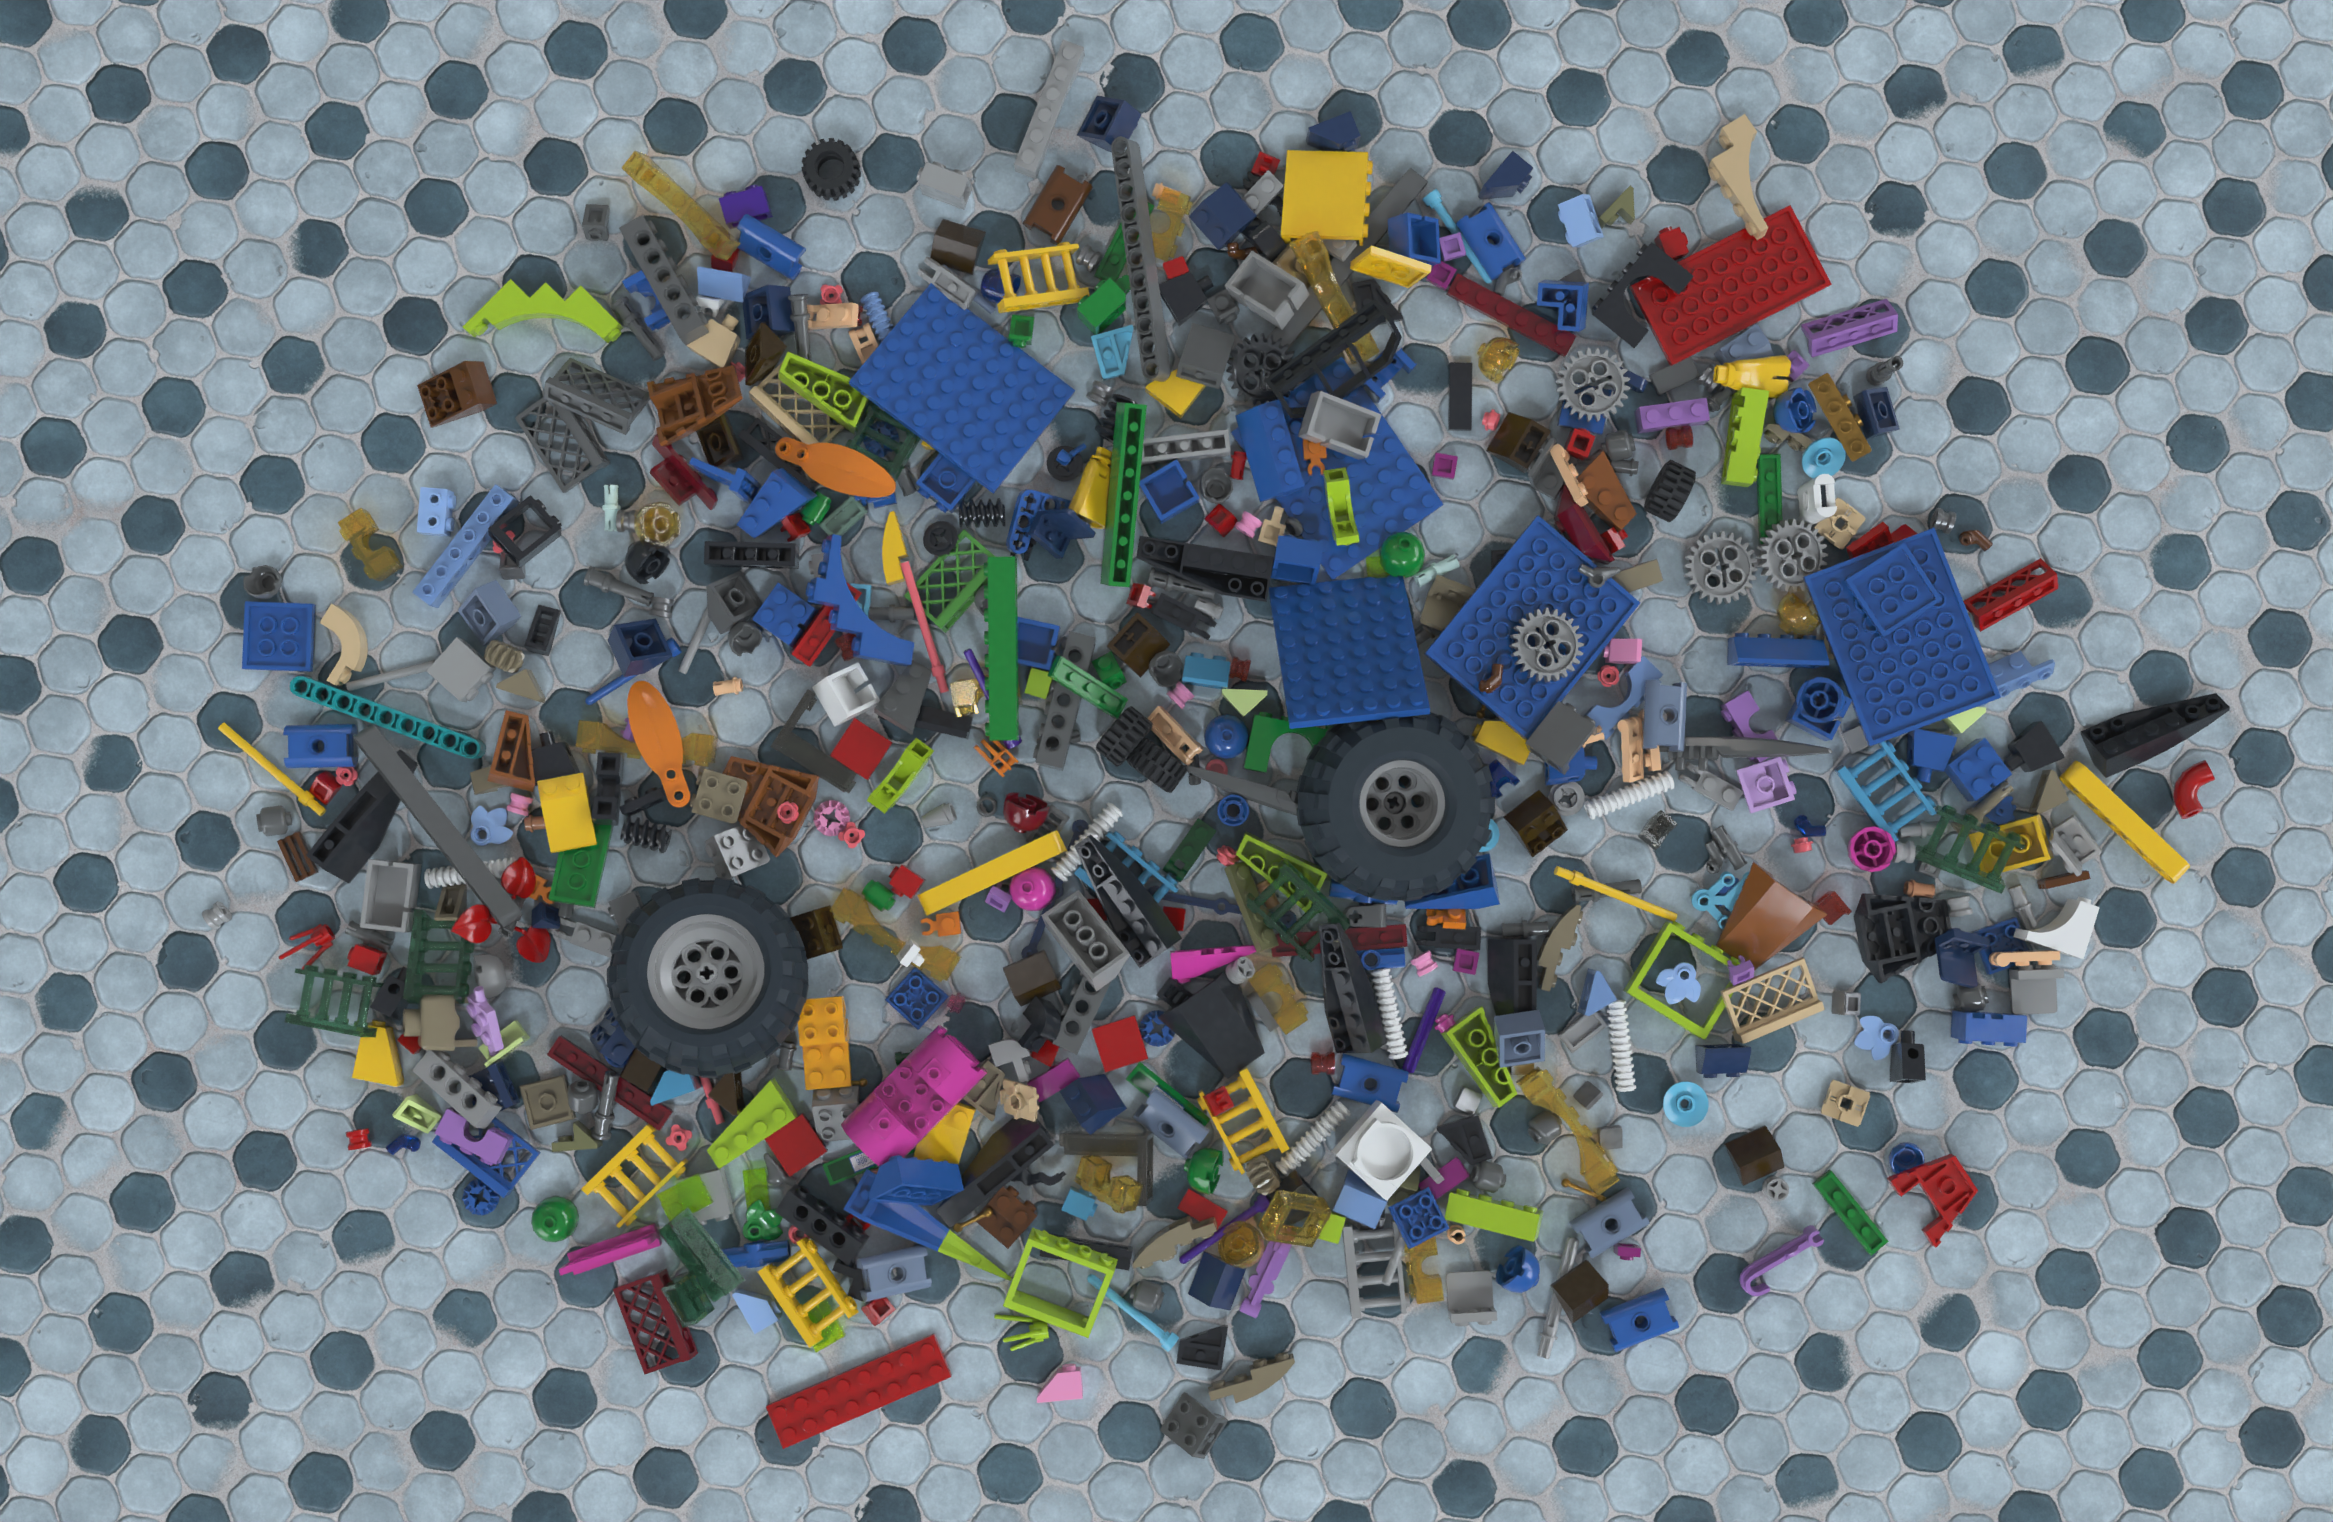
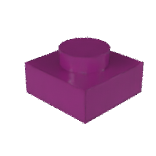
[1426,261,1457,291]
[1431,453,1458,480]
[1452,948,1480,975]
[1613,1243,1641,1261]

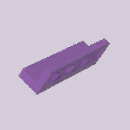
[1801,299,1898,357]

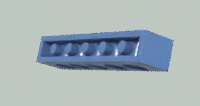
[412,484,520,608]

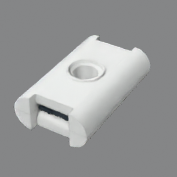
[1797,474,1837,525]

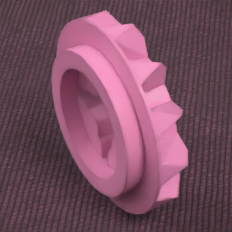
[813,800,850,836]

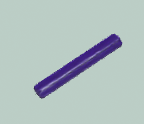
[1402,987,1446,1073]

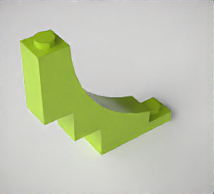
[463,279,624,343]

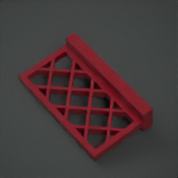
[613,1268,698,1375]

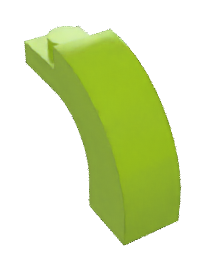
[1323,467,1359,546]
[867,738,934,814]

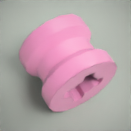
[1234,511,1263,539]
[1166,681,1195,709]
[506,792,533,816]
[1410,950,1438,977]

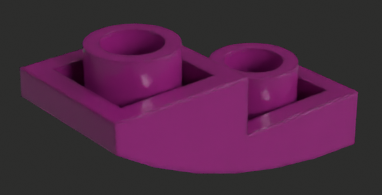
[1027,1058,1080,1102]
[1418,1157,1470,1200]

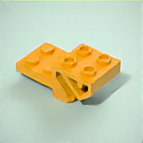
[798,996,852,1090]

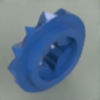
[863,421,899,457]
[1140,1010,1175,1047]
[462,1179,499,1216]

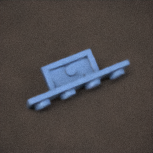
[1980,650,2055,706]

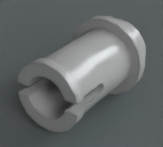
[1194,597,1224,620]

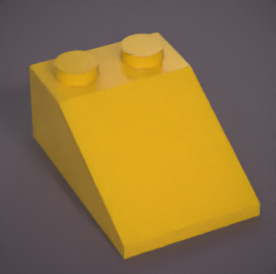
[537,773,597,853]
[1969,814,2054,878]
[913,1102,976,1165]

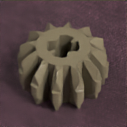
[484,640,525,673]
[1245,1155,1281,1196]

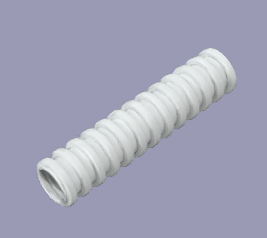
[1584,770,1675,820]
[1051,802,1123,882]
[424,857,517,889]
[1371,968,1408,1059]
[1606,999,1636,1092]
[1275,1100,1351,1177]

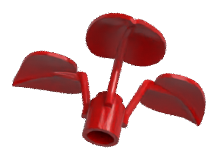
[451,857,551,963]

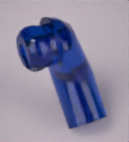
[1794,815,1826,837]
[386,1134,421,1155]

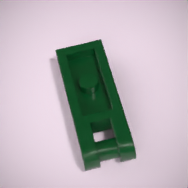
[1162,818,1216,883]

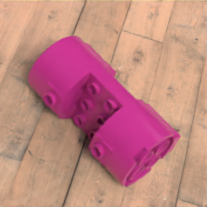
[841,1025,987,1167]

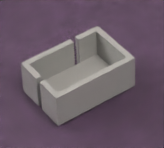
[1225,251,1310,330]
[1298,391,1382,460]
[360,859,422,933]

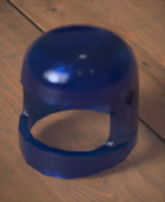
[980,269,1021,304]
[1488,759,1520,799]

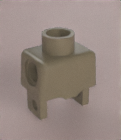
[403,992,477,1051]

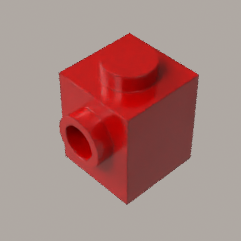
[1654,226,1689,261]
[1564,427,1596,461]
[889,865,926,899]
[347,943,388,975]

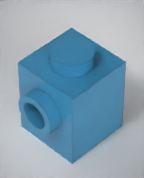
[1061,1186,1098,1221]

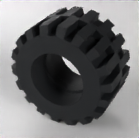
[801,138,861,201]
[1644,460,1696,523]
[1096,706,1153,767]
[1126,738,1187,793]

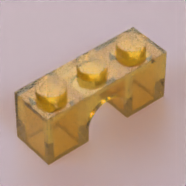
[1152,187,1193,261]
[338,508,403,582]
[950,675,1023,717]
[1248,962,1309,1035]
[1074,1154,1143,1214]
[1404,1236,1444,1304]

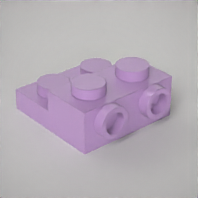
[1736,757,1796,813]

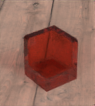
[1813,891,1852,925]

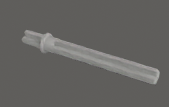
[1537,1237,1579,1359]

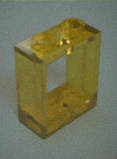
[1258,1190,1332,1248]

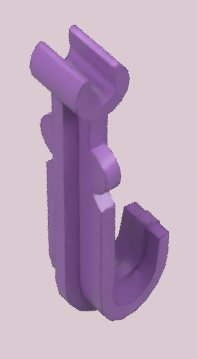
[1739,1225,1824,1296]
[1239,1227,1296,1318]

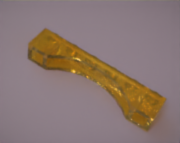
[622,151,741,261]
[1289,231,1380,364]
[576,720,718,767]
[830,887,962,982]
[1516,1066,1620,1196]

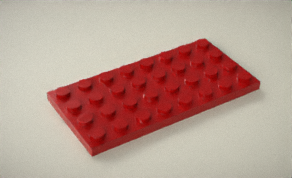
[1630,205,1832,366]

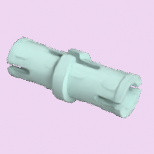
[602,485,621,531]
[1413,554,1460,588]

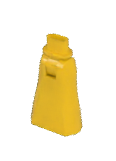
[1713,355,1791,399]
[1068,447,1112,529]

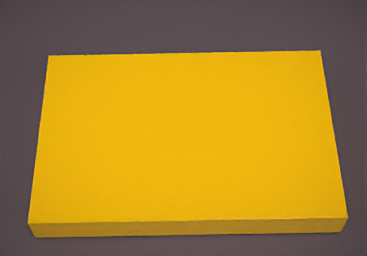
[1350,245,1432,288]

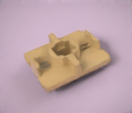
[1814,498,1866,550]
[1000,1078,1039,1122]
[1821,1080,1870,1127]

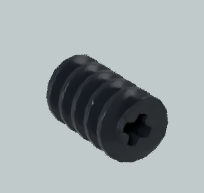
[1095,394,1137,444]
[959,498,1006,529]
[620,815,672,853]

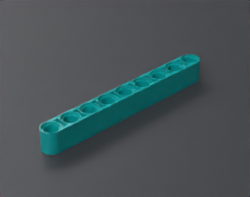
[289,676,486,759]

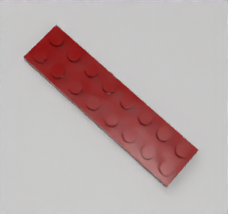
[766,1334,952,1449]

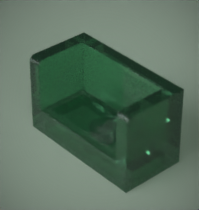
[661,1270,715,1328]

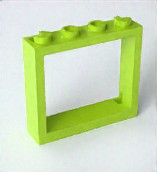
[1623,921,1740,1040]
[1003,1227,1118,1338]

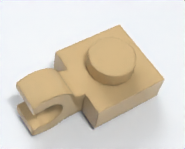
[1258,506,1286,547]

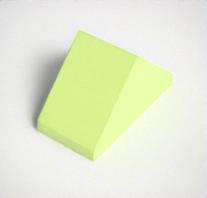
[1222,689,1268,717]
[1942,707,1986,734]
[392,1094,442,1134]

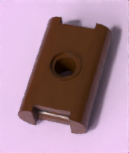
[1022,165,1093,245]

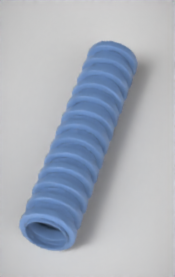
[860,292,894,342]

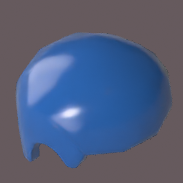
[1889,1142,1925,1174]

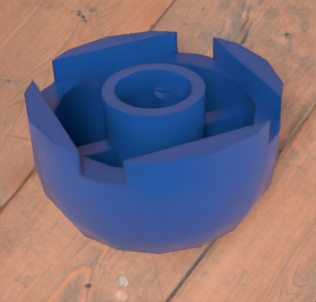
[1773,387,1817,433]
[1796,677,1845,723]
[1204,714,1249,759]
[1496,1245,1540,1293]

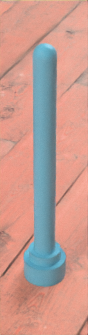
[1422,189,1492,283]
[1087,1274,1179,1352]

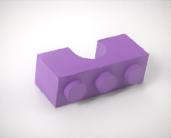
[1635,398,1710,434]
[1720,691,1778,763]
[434,1107,514,1165]

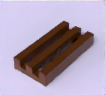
[277,832,319,882]
[2037,870,2091,889]

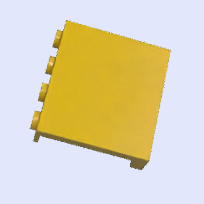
[1281,150,1373,246]

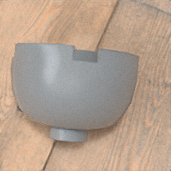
[473,954,511,999]

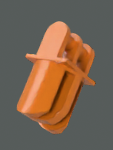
[973,736,1019,777]

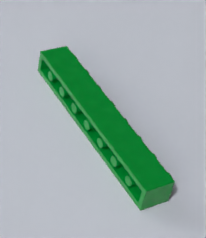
[1100,402,1147,587]
[984,556,1019,741]

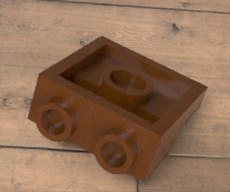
[976,1185,1038,1249]

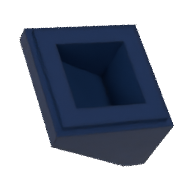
[531,901,560,929]

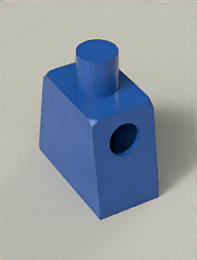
[1907,729,1957,783]
[1544,747,1597,785]

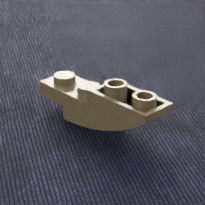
[1537,904,1583,992]
[1132,1216,1217,1269]
[1208,1352,1295,1403]

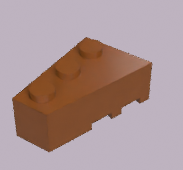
[1577,451,1637,533]
[487,710,535,792]

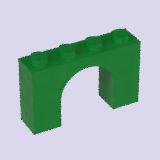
[1243,712,1332,773]

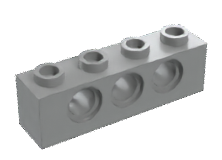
[1141,429,1231,466]
[412,1050,502,1129]

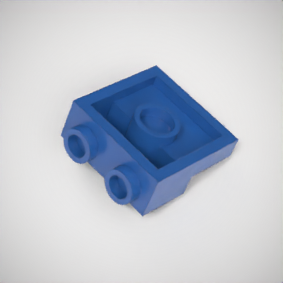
[916,453,976,513]

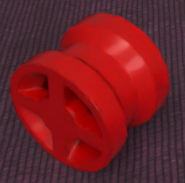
[346,1128,372,1150]

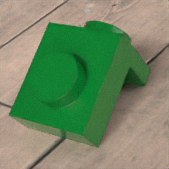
[1008,314,1035,348]
[1091,651,1127,690]

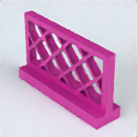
[558,1223,662,1276]

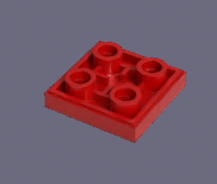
[830,718,893,780]
[1092,1015,1148,1072]
[765,1113,828,1177]

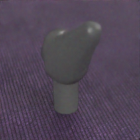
[1577,563,1621,588]
[764,1153,798,1187]

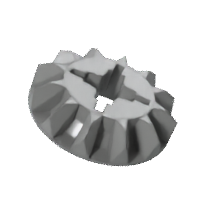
[1548,782,1585,816]

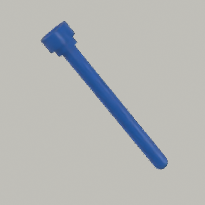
[585,637,682,705]

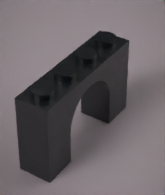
[1592,242,1694,348]

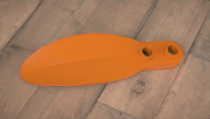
[775,437,896,498]
[627,681,691,808]

